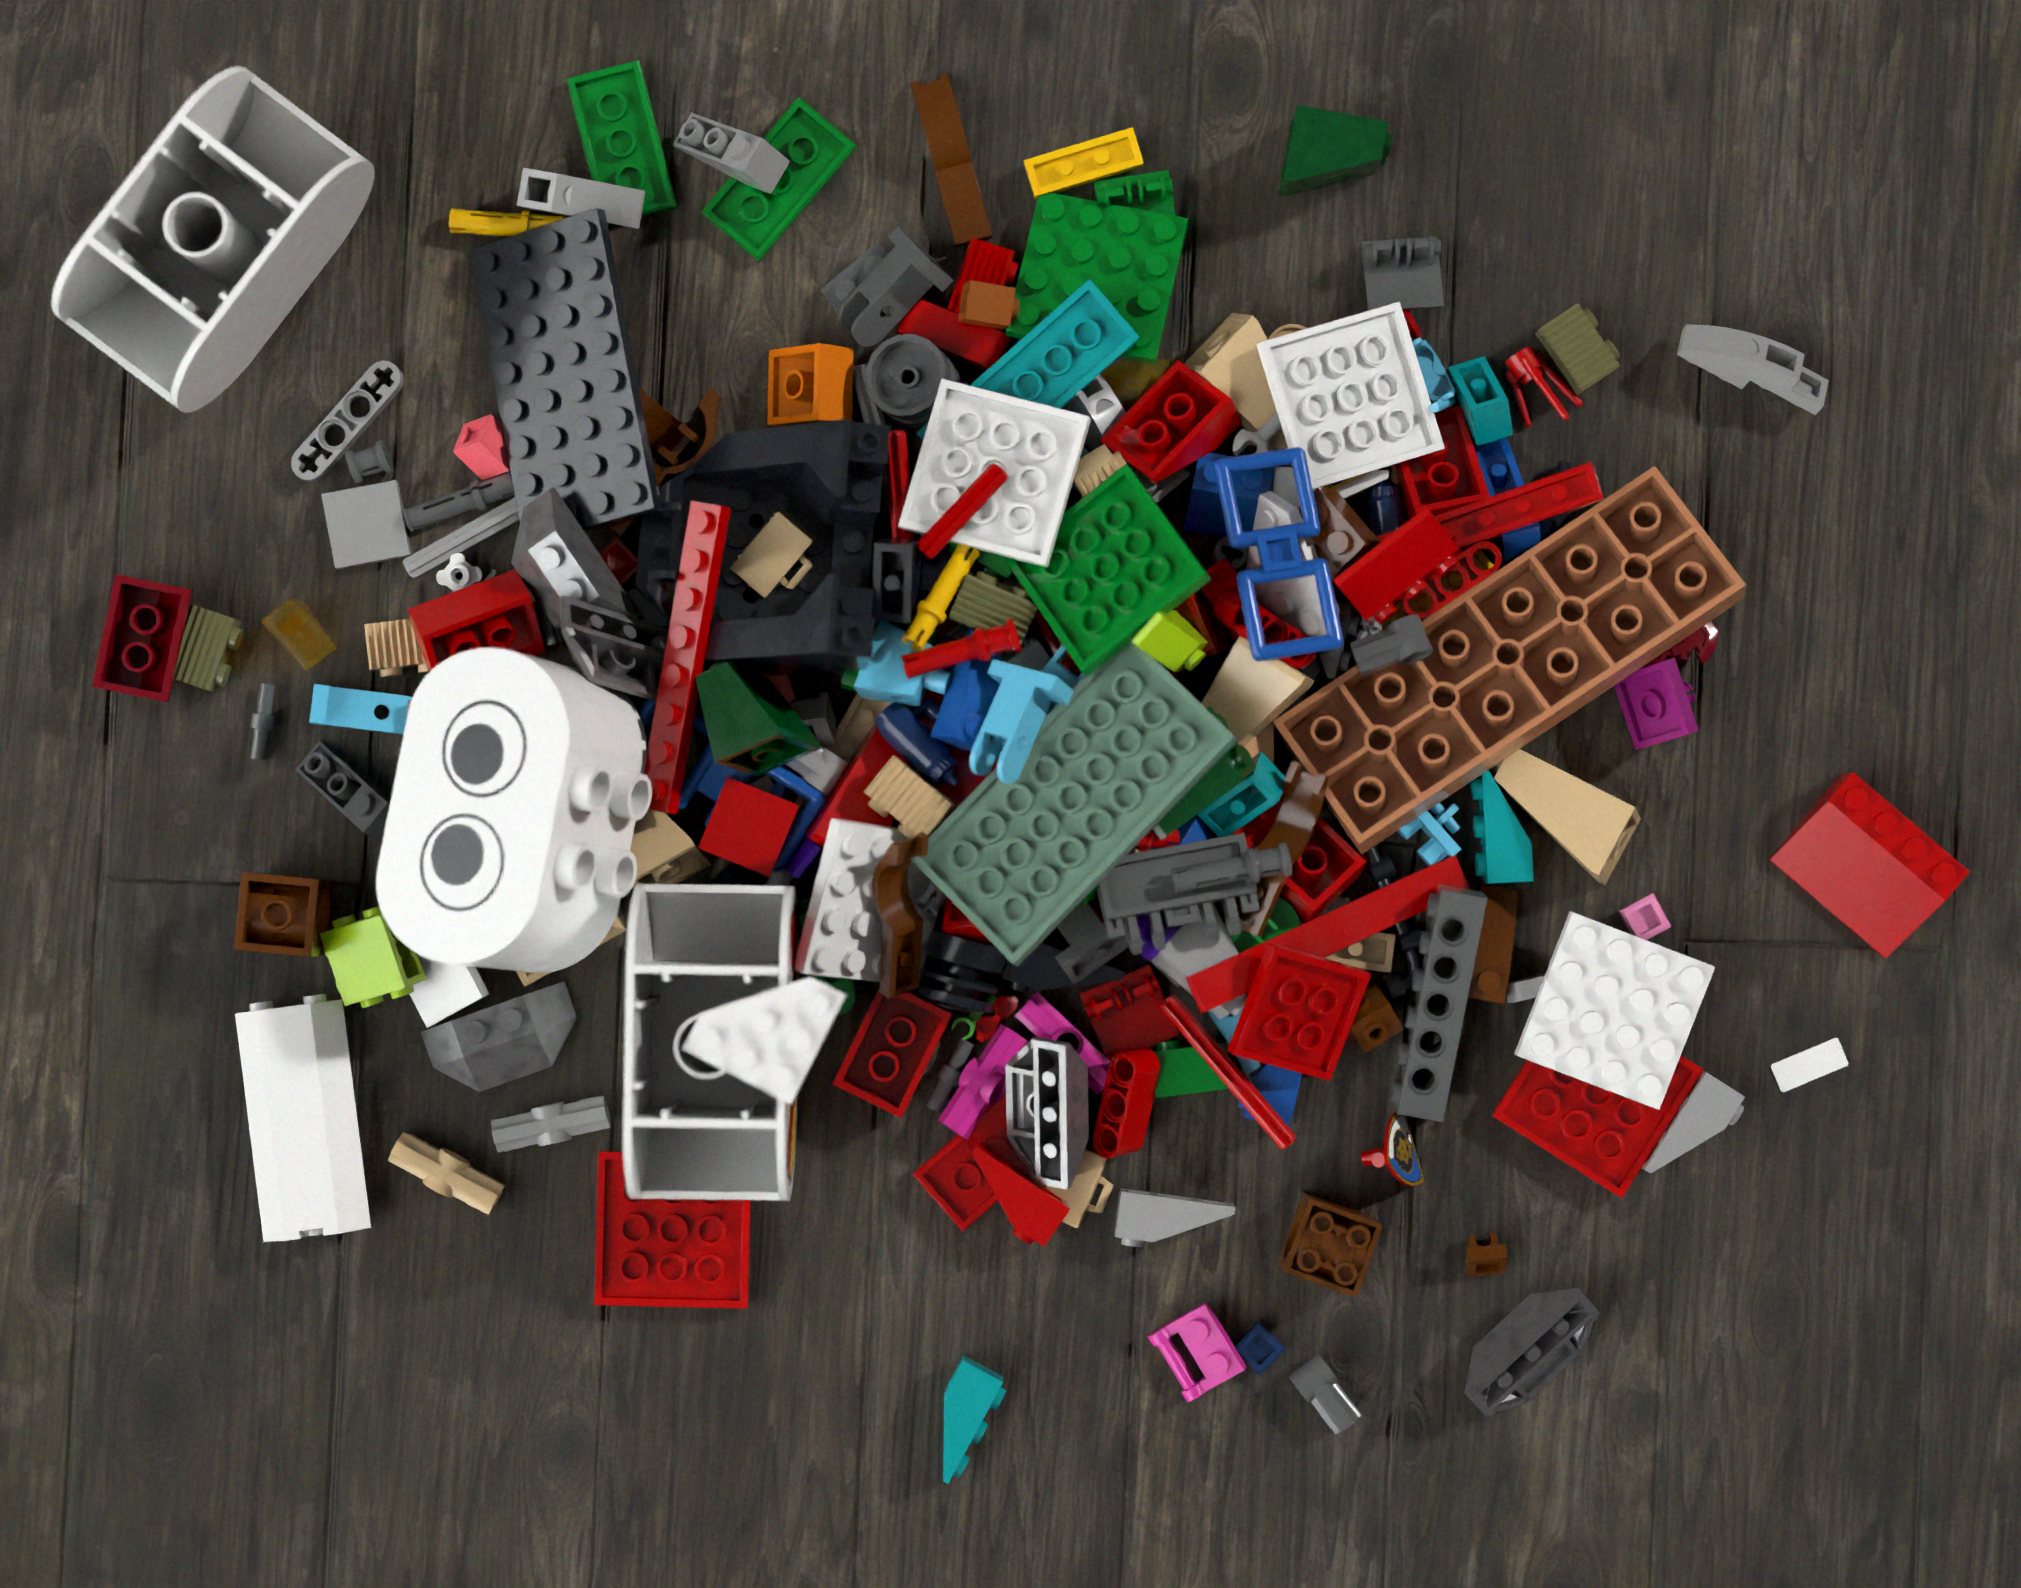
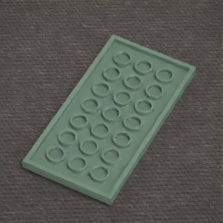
[912,642,1238,967]

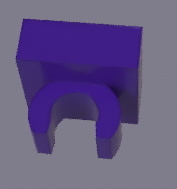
[1137,917,1178,962]

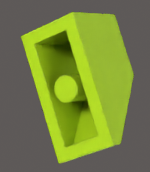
[1132,610,1209,672]

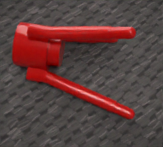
[1504,346,1583,428]

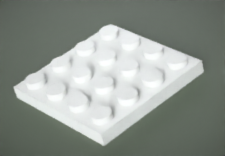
[1256,302,1445,489]
[898,379,1091,568]
[793,818,938,983]
[1514,911,1715,1110]

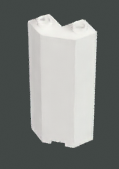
[235,994,371,1242]

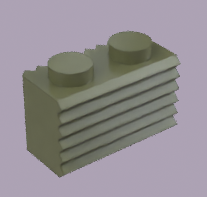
[1535,303,1620,396]
[948,571,1038,644]
[174,604,243,692]

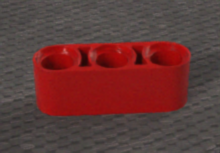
[896,299,1012,371]
[1402,541,1501,621]
[1214,590,1316,669]
[1093,1048,1160,1158]

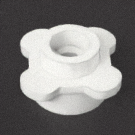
[436,553,482,592]

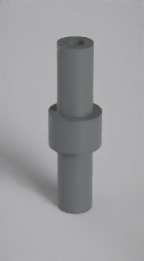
[250,683,275,761]
[927,1038,974,1113]

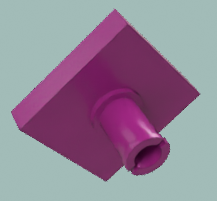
[1614,658,1699,750]

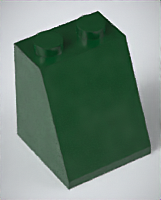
[1278,105,1393,196]
[695,661,820,776]
[1152,706,1256,840]

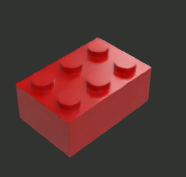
[832,987,953,1118]

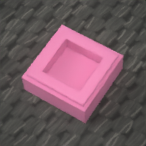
[1618,893,1671,940]

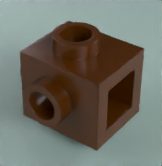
[1347,984,1404,1053]

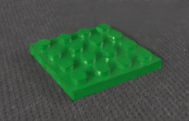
[1006,193,1188,365]
[1005,464,1211,676]

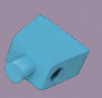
[854,621,953,706]

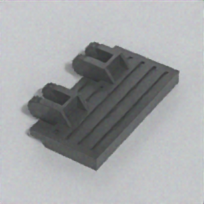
[1096,833,1260,955]

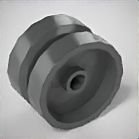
[866,334,960,428]

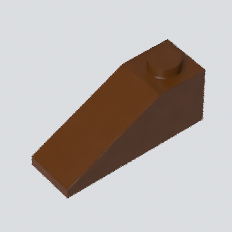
[1468,883,1519,1004]

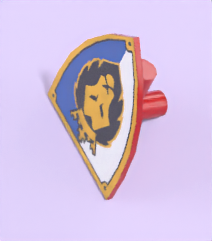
[1361,1111,1424,1187]

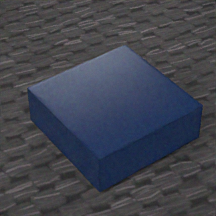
[1234,1320,1287,1376]

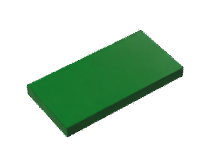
[566,60,678,226]
[701,97,857,263]

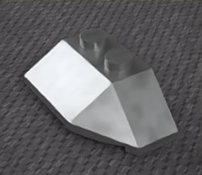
[511,487,641,628]
[558,595,669,701]
[421,981,578,1092]
[1005,1037,1089,1190]
[1464,1288,1600,1417]

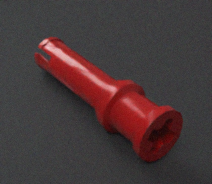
[901,617,1022,679]

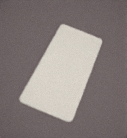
[1771,1038,1848,1092]

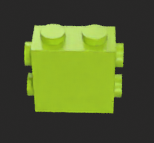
[320,906,426,1008]

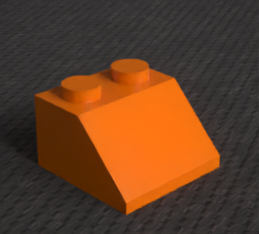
[767,343,854,427]

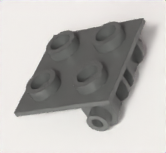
[1361,236,1444,311]

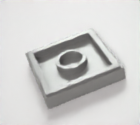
[321,480,412,570]

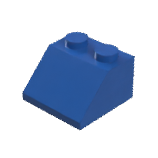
[1183,453,1274,537]

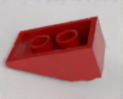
[1099,360,1242,484]
[1395,405,1490,521]
[1231,785,1366,923]

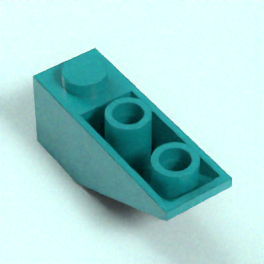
[1471,770,1534,884]
[943,1355,1006,1484]

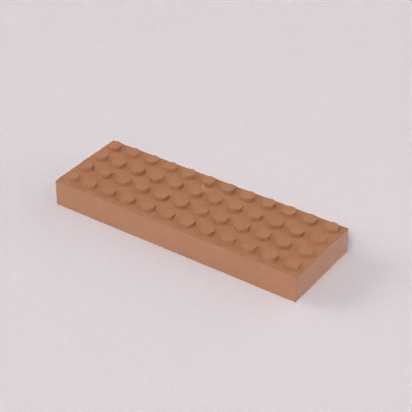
[1272,466,1746,855]

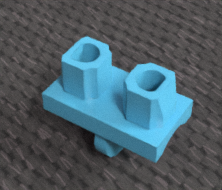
[1397,803,1461,866]

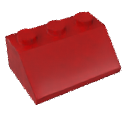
[1333,507,1462,625]
[407,569,545,672]

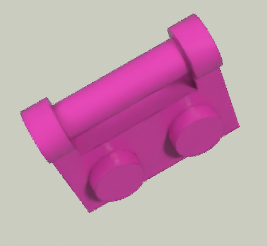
[1147,1301,1247,1402]

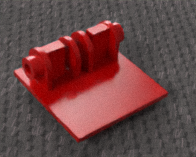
[1080,964,1179,1061]

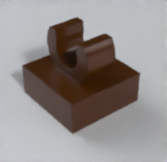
[1465,1232,1508,1278]

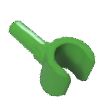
[951,994,997,1040]

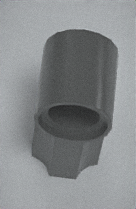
[1349,615,1433,677]
[1288,1353,1361,1435]

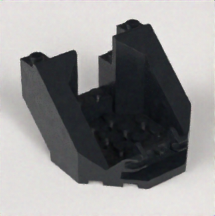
[635,419,890,676]

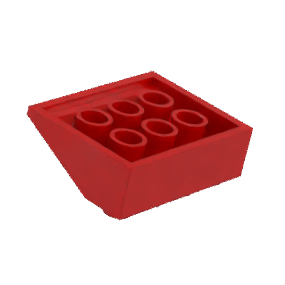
[1768,772,1970,958]

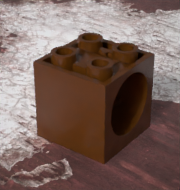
[234,872,334,957]
[1278,1191,1383,1298]

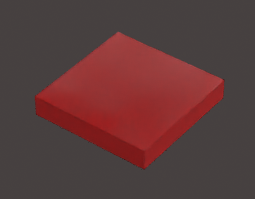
[698,777,799,877]

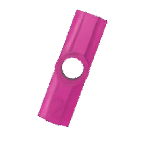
[1014,991,1110,1095]
[938,1024,1028,1139]

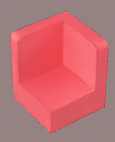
[453,414,510,480]

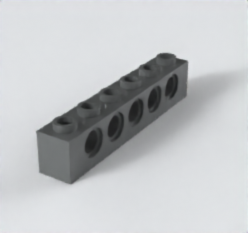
[1390,884,1487,1122]

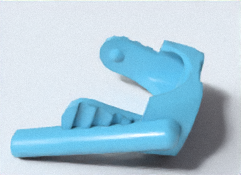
[1412,337,1456,413]

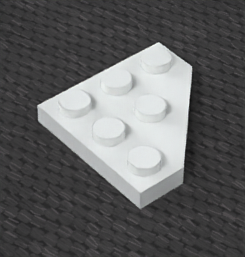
[1245,491,1340,637]
[683,977,846,1104]

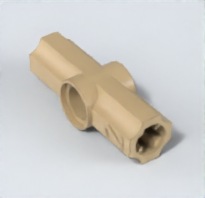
[387,1131,506,1215]

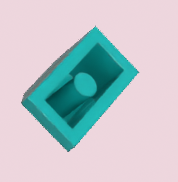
[1448,356,1513,446]
[1197,751,1285,837]

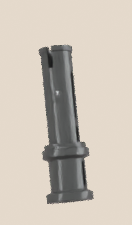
[1171,841,1292,893]

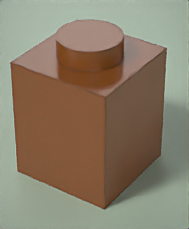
[958,280,1019,329]

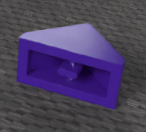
[784,835,824,889]

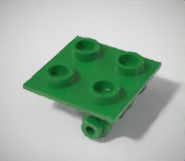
[1094,170,1175,216]

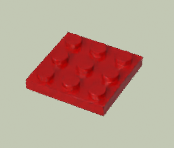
[1227,942,1371,1081]

